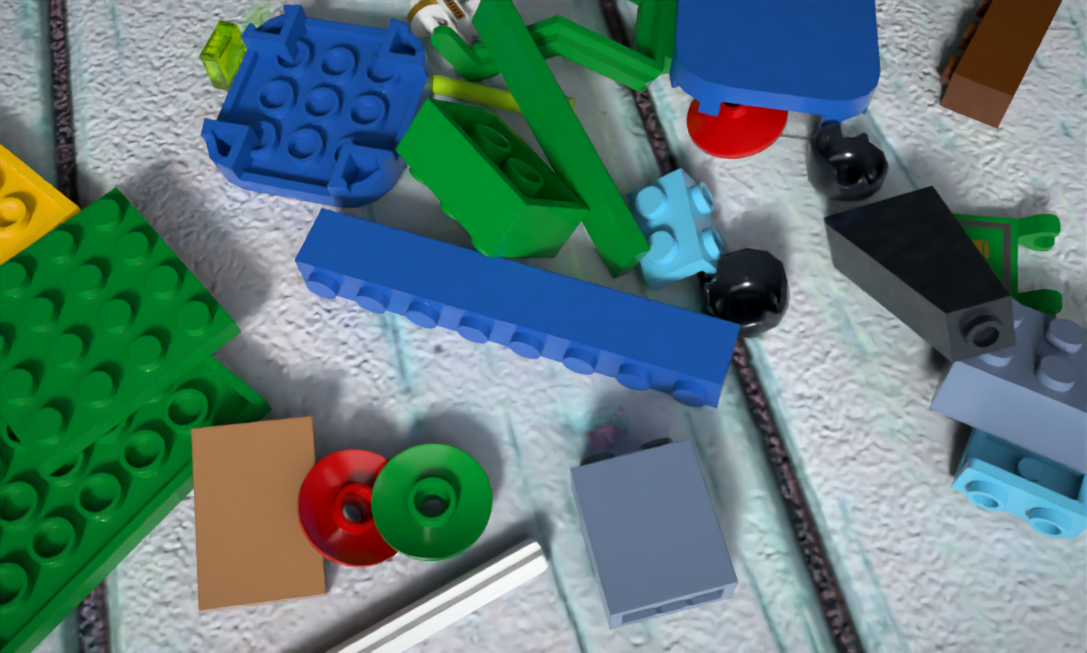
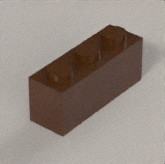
[939,0,1062,129]

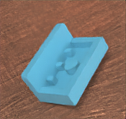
[626,168,727,291]
[950,427,1087,540]

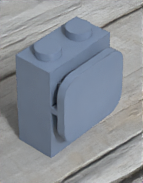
[570,438,738,630]

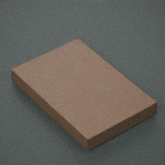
[191,416,327,613]

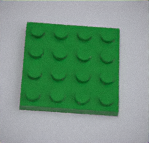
[0,187,241,476]

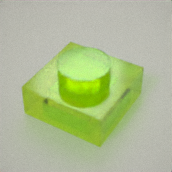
[199,20,247,92]

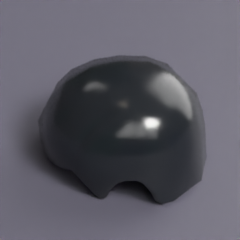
[805,123,889,202]
[704,248,790,339]

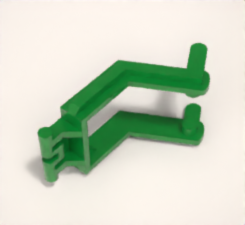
[430,0,676,93]

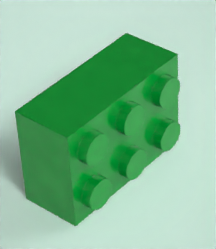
[395,98,590,259]

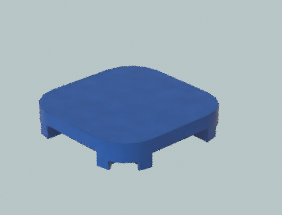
[669,0,881,128]
[201,5,434,208]

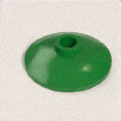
[371,443,492,561]

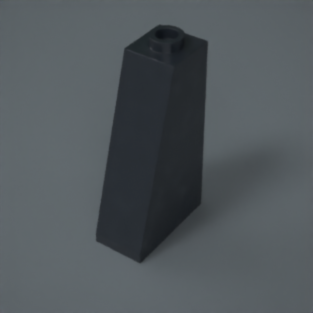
[823,185,1016,363]

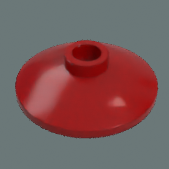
[686,99,788,159]
[297,449,398,568]

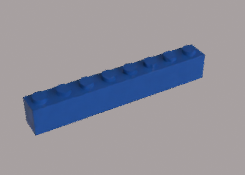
[294,208,740,408]

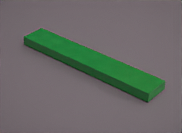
[471,0,651,279]

